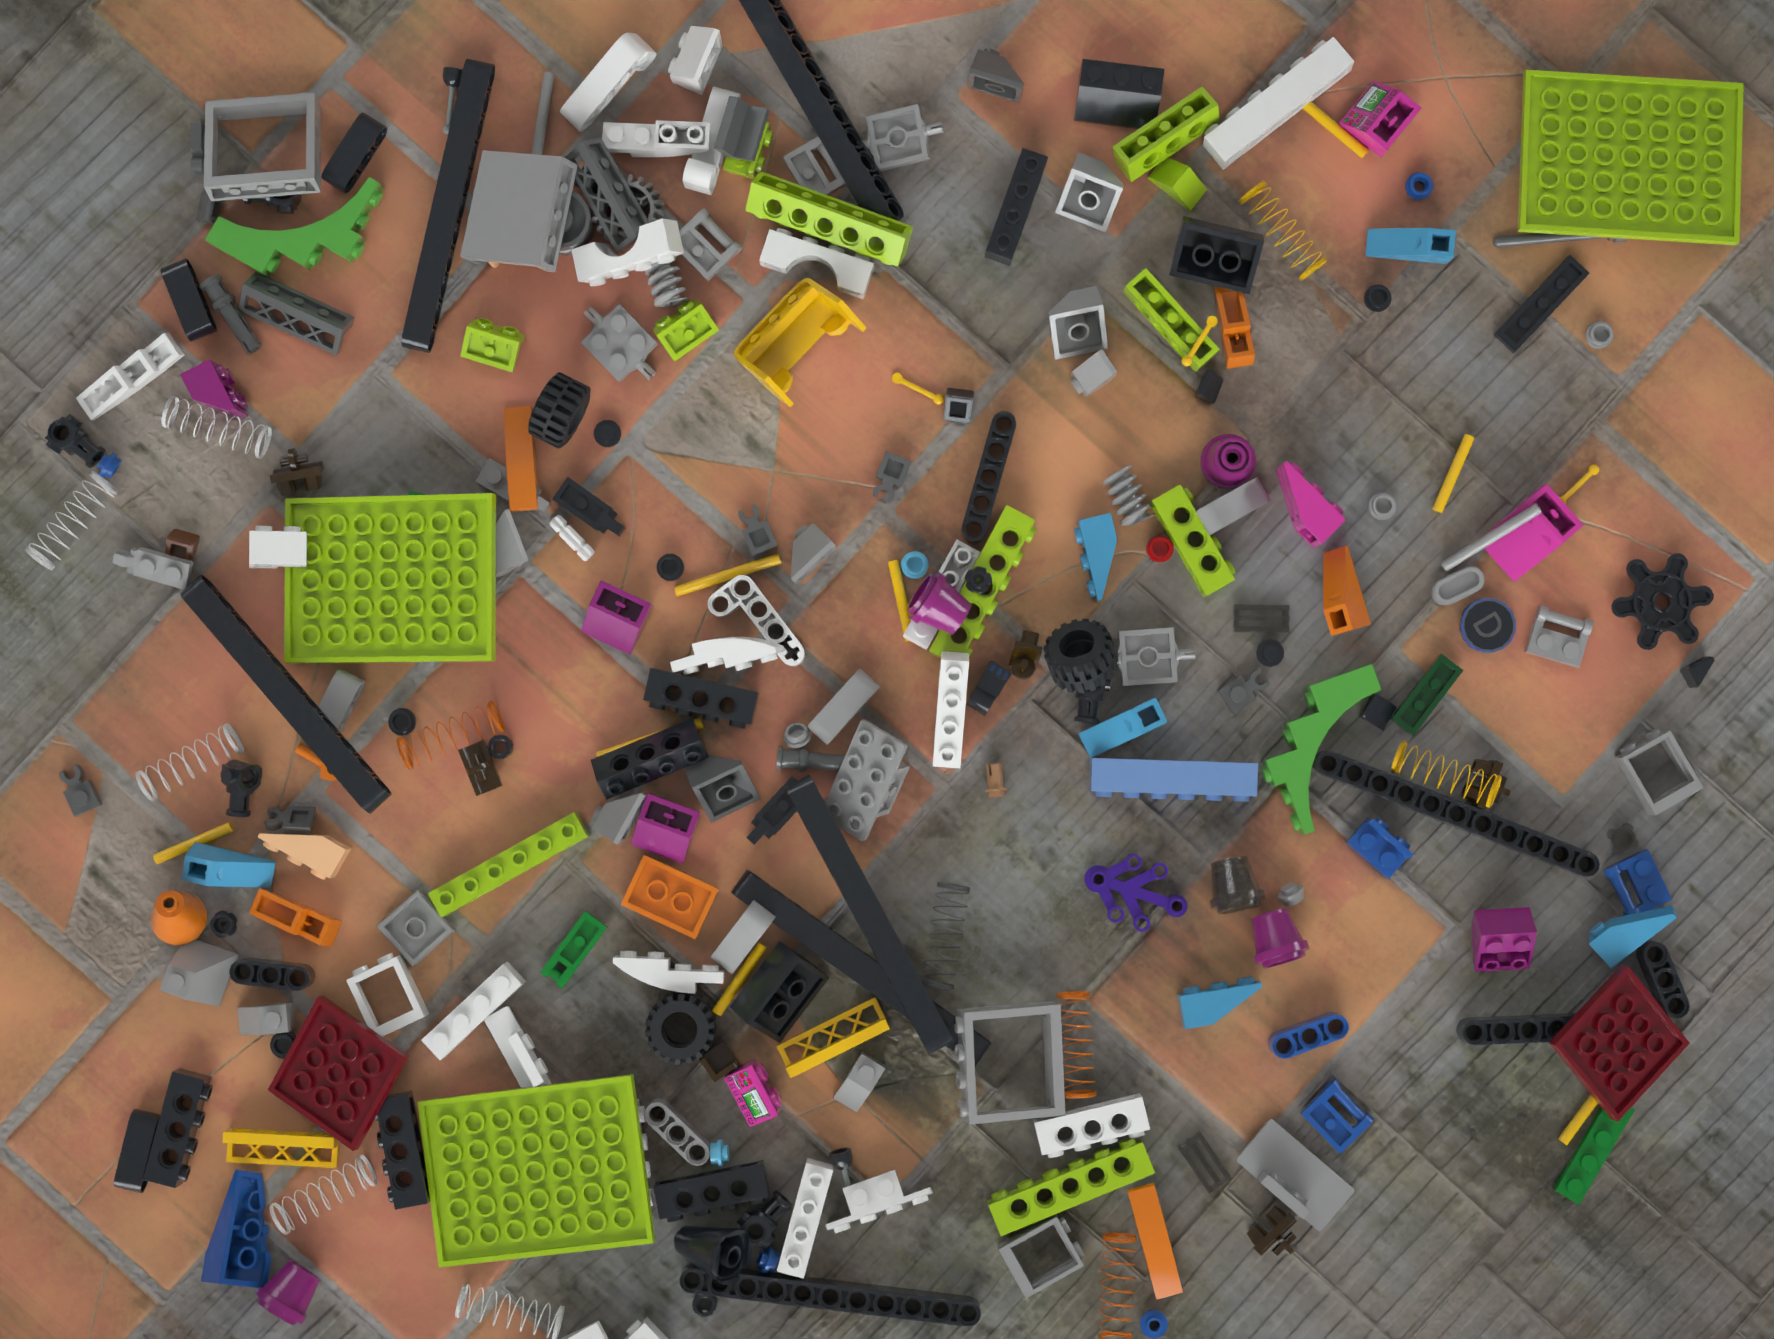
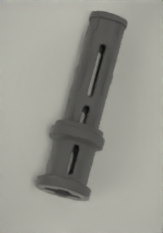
[199,274,262,355]
[776,746,845,772]

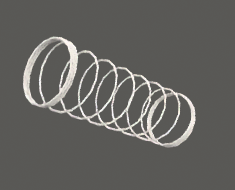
[161,395,272,459]
[25,471,118,570]
[135,723,244,801]
[269,1154,378,1235]
[455,1283,565,1339]

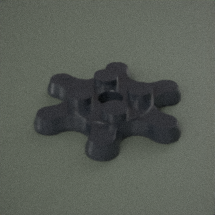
[1611,553,1714,650]

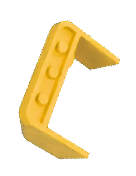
[734,278,866,407]

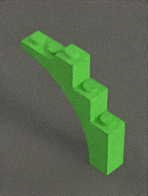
[205,177,384,277]
[1260,664,1381,835]

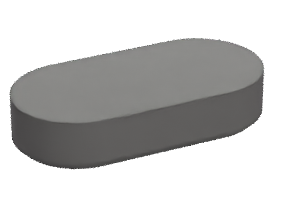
[1431,566,1485,606]

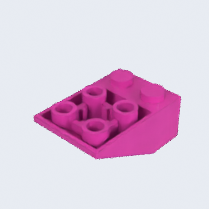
[1275,461,1346,548]
[1484,484,1583,582]

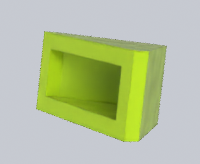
[1148,158,1207,212]

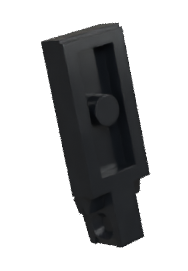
[552,477,626,537]
[746,777,797,845]

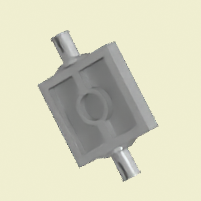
[863,104,944,172]
[581,304,659,382]
[1117,627,1195,686]

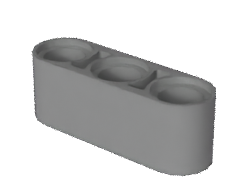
[1196,477,1271,535]
[318,668,366,732]
[807,668,881,745]
[710,900,776,974]
[644,1099,710,1166]

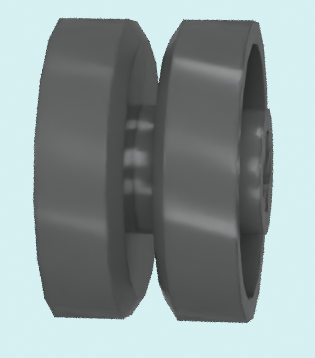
[559,191,595,256]

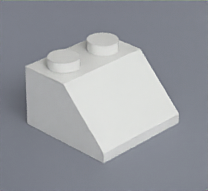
[668,26,723,95]

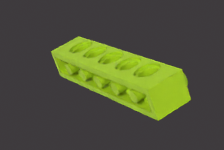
[745,171,913,266]
[928,505,1037,658]
[428,812,591,918]
[987,1138,1155,1236]

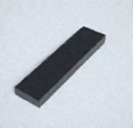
[1493,255,1590,353]

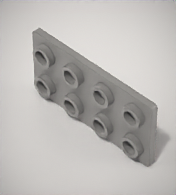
[825,720,910,841]
[1236,1118,1355,1231]

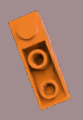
[1323,545,1371,636]

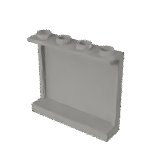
[460,150,578,272]

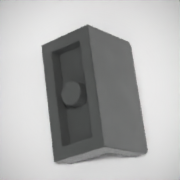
[714,96,769,162]

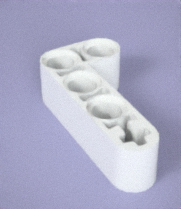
[560,33,657,132]
[683,86,741,195]
[708,575,805,666]

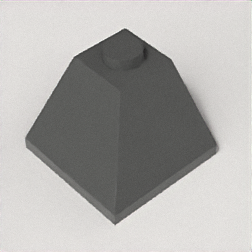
[968,48,1024,103]
[684,755,761,823]

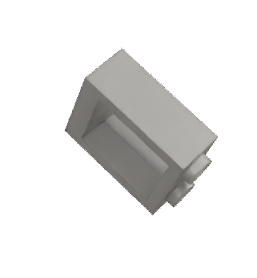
[1615,729,1703,816]
[997,1214,1085,1298]

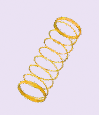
[1238,180,1328,281]
[1391,740,1502,808]

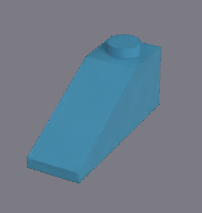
[1588,906,1677,968]

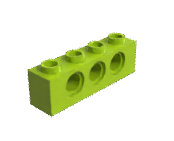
[1112,87,1220,182]
[1123,268,1220,373]
[1149,484,1236,598]

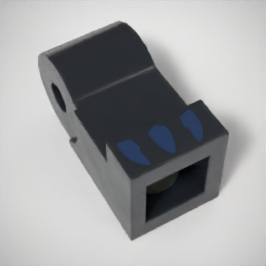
[966,660,1012,716]

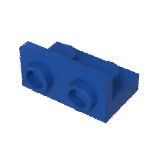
[1346,817,1413,879]

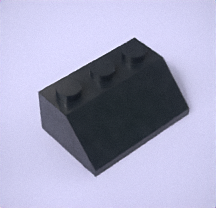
[1074,59,1164,129]
[1169,216,1264,294]
[730,941,830,1043]

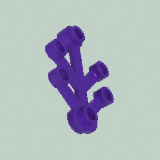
[1084,854,1187,932]

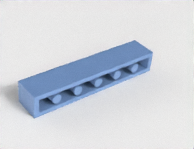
[1089,758,1258,802]

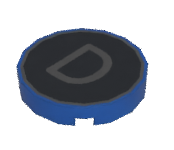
[1460,598,1516,653]

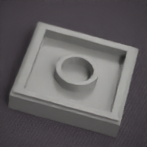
[377,889,456,967]

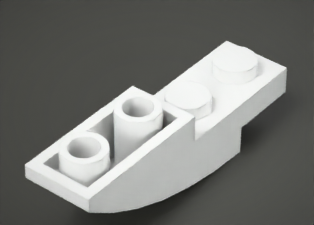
[602,120,711,158]
[903,539,981,650]
[670,637,785,675]
[613,951,725,994]

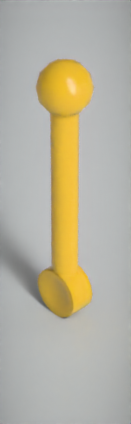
[1181,316,1218,367]
[892,373,944,405]
[1559,464,1599,505]

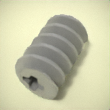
[644,256,689,307]
[1103,465,1155,526]

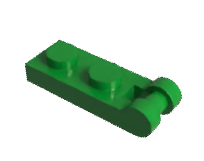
[540,911,608,989]

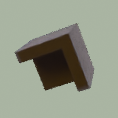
[699,1040,739,1083]

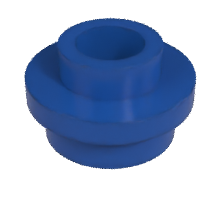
[1405,172,1433,200]
[97,452,122,479]
[756,1246,779,1274]
[1140,1310,1168,1339]

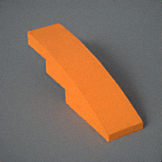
[504,405,539,512]
[1127,1182,1183,1300]

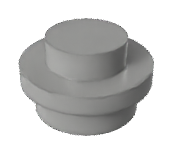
[1585,321,1614,349]
[1368,493,1396,520]
[784,723,811,748]
[1277,882,1305,906]

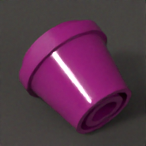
[1200,434,1256,489]
[907,572,972,635]
[1251,908,1309,968]
[255,1259,321,1325]

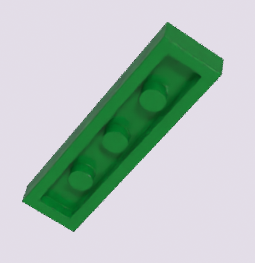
[1553,1107,1635,1205]

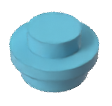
[901,551,929,579]
[710,1139,729,1168]

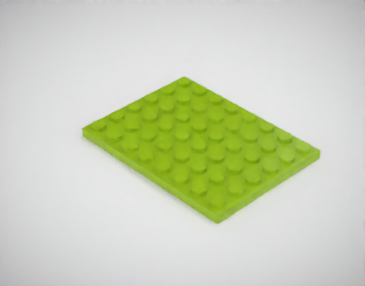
[1517,70,1744,245]
[284,493,496,663]
[417,1074,656,1268]

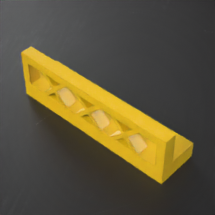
[777,997,890,1078]
[222,1128,340,1168]

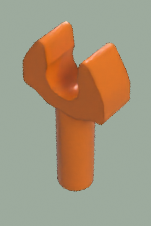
[295,743,337,781]

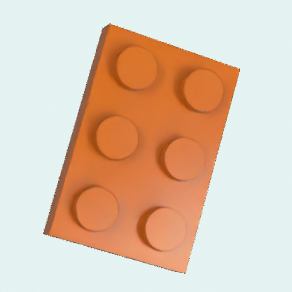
[620,854,719,939]

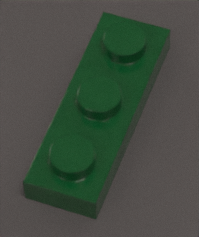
[1390,654,1463,736]

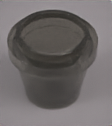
[1209,856,1266,914]

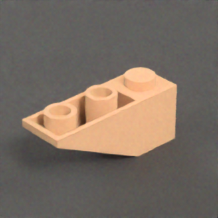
[258,833,352,880]

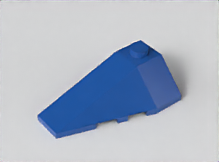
[201,1170,271,1288]

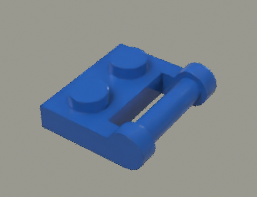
[1603,849,1672,916]
[1300,1078,1374,1154]

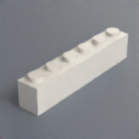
[1203,37,1354,170]

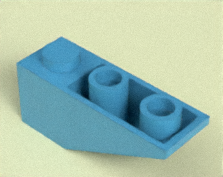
[1365,228,1456,264]
[1073,513,1117,602]
[1078,697,1167,758]
[181,842,276,887]
[1177,977,1263,1029]

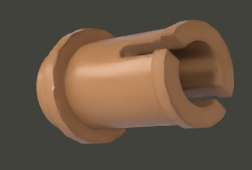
[985,763,1007,798]

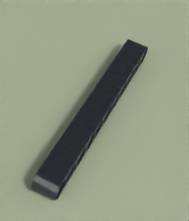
[739,0,904,221]
[401,58,495,353]
[180,575,392,814]
[1312,751,1600,877]
[785,775,954,1055]
[731,869,992,1066]
[679,1263,981,1327]

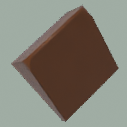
[165,529,200,561]

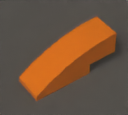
[1213,286,1255,369]
[249,888,342,947]

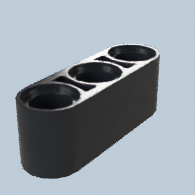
[321,113,388,194]
[160,258,217,342]
[1636,940,1690,1019]
[229,958,315,991]
[114,1109,160,1193]

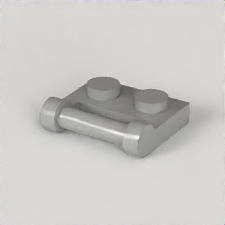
[783,137,847,196]
[679,208,743,281]
[1524,605,1594,668]

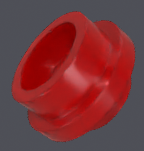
[1146,535,1174,563]

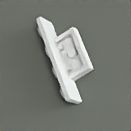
[484,1006,552,1088]
[826,1170,933,1234]

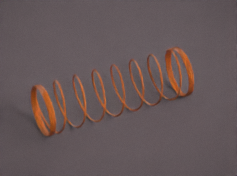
[396,700,505,770]
[1056,991,1097,1099]
[1098,1232,1137,1339]

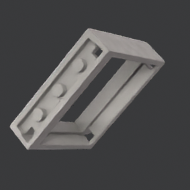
[204,92,321,201]
[954,1001,1066,1124]

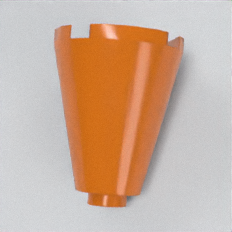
[151,890,208,946]

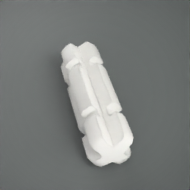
[549,515,595,561]

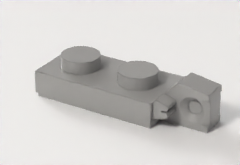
[476,458,551,513]
[112,547,193,590]

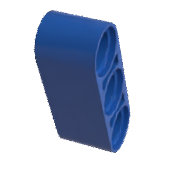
[1268,1012,1349,1059]

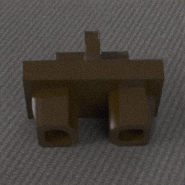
[270,448,324,496]
[1009,630,1043,680]
[458,740,503,796]
[1461,759,1511,810]
[1247,1206,1297,1256]

